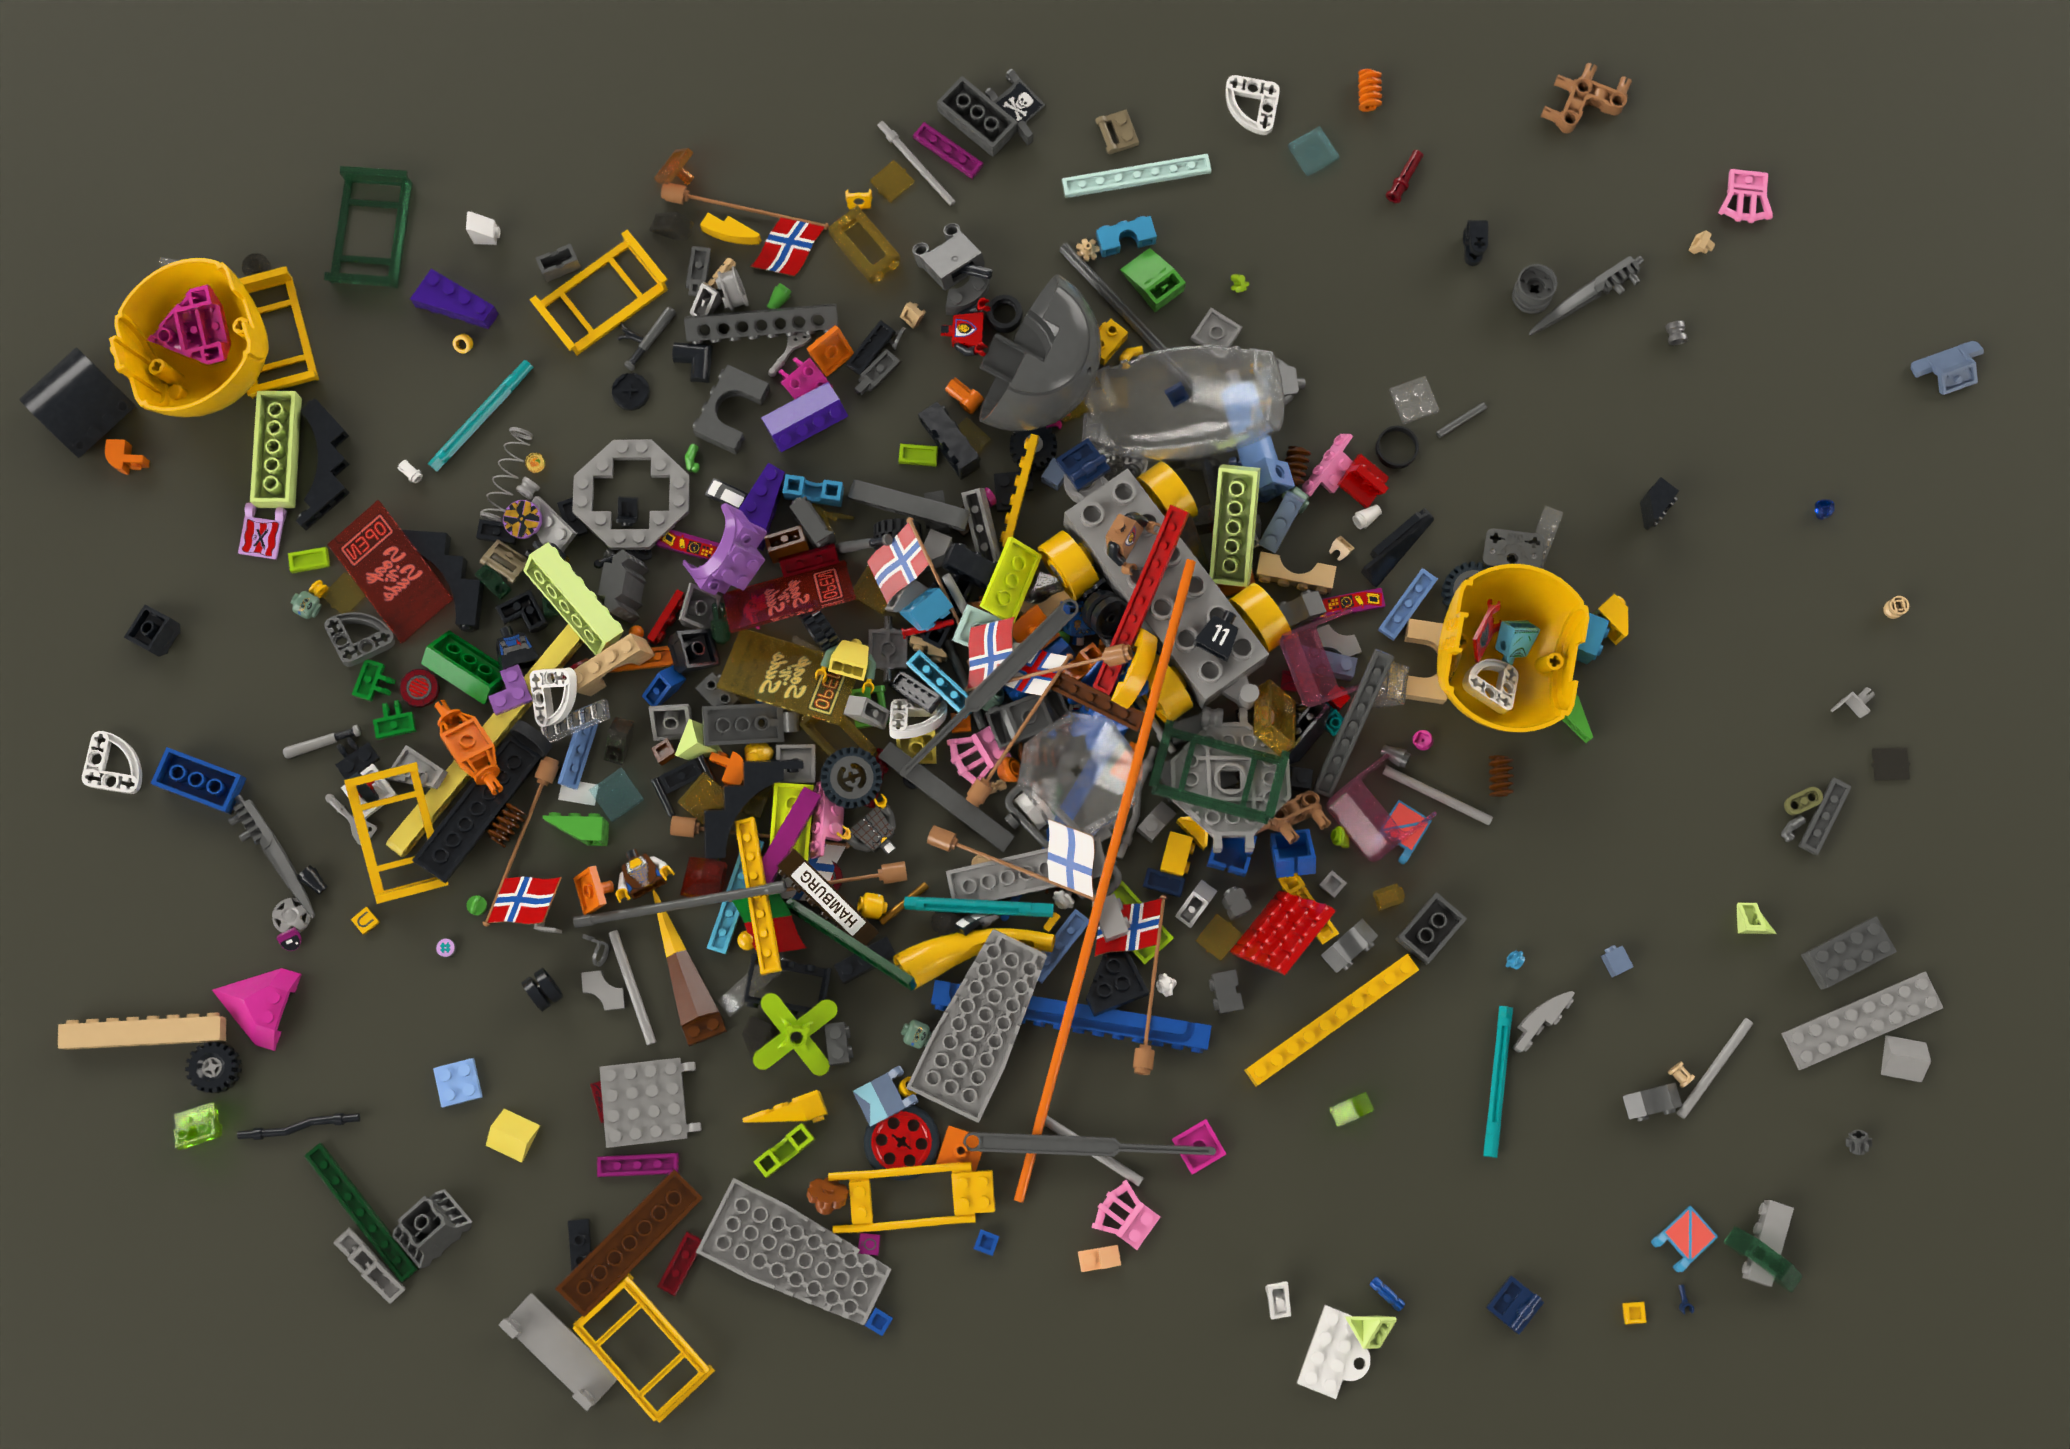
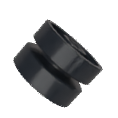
[521,967,564,1012]

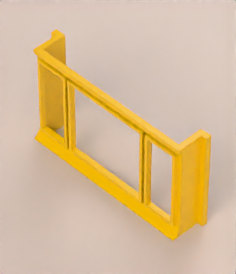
[529,230,668,356]
[239,266,319,399]
[344,762,449,904]
[573,1273,715,1423]

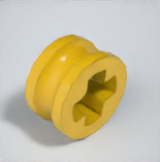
[309,580,328,598]

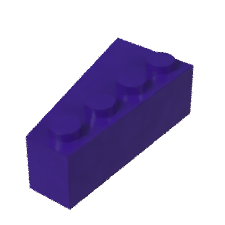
[410,269,499,329]
[739,463,785,551]

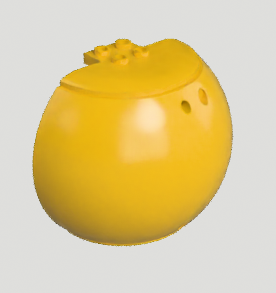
[109,258,269,417]
[1437,564,1589,732]

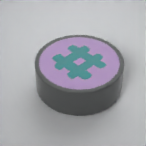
[435,938,457,958]

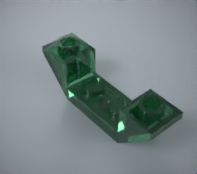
[1723,1226,1803,1293]

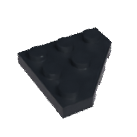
[1086,951,1149,1017]

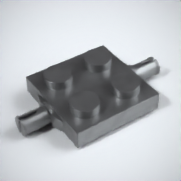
[868,616,908,682]

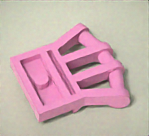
[1718,169,1773,223]
[947,726,1011,786]
[1092,1180,1160,1250]

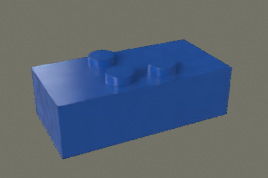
[150,747,247,815]

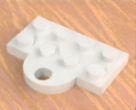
[1297,1305,1370,1399]

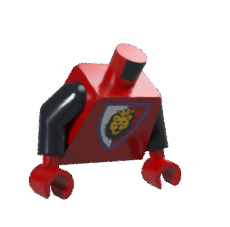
[941,298,990,357]

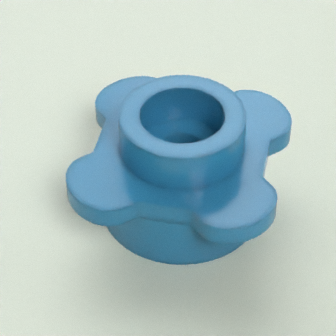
[1506,950,1525,970]

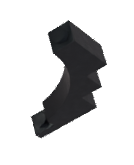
[296,398,350,530]
[390,529,484,632]
[704,759,804,861]

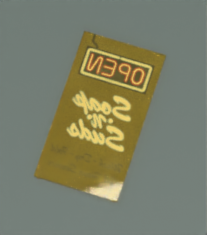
[717,628,857,725]

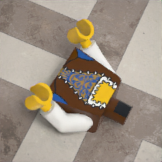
[615,849,675,903]

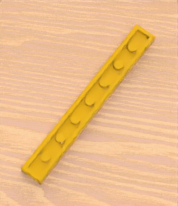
[734,817,782,975]

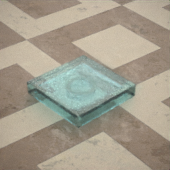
[1288,126,1339,176]
[589,767,644,822]

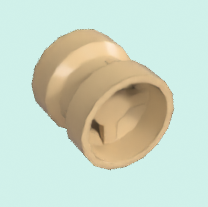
[1883,596,1909,619]

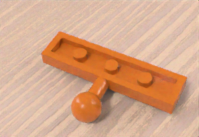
[609,625,674,673]

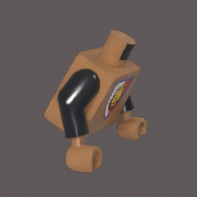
[1105,512,1161,575]

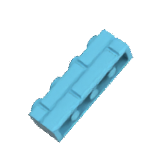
[906,650,972,719]

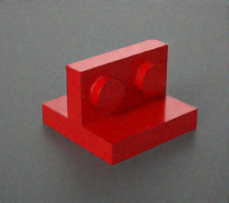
[1337,454,1389,508]

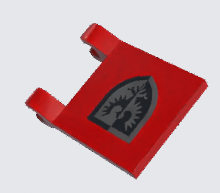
[1473,598,1502,663]

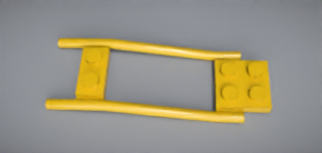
[828,1162,996,1234]

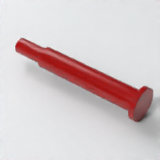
[901,619,955,639]

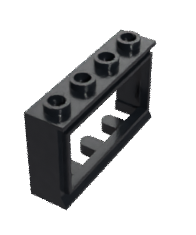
[742,954,832,1016]

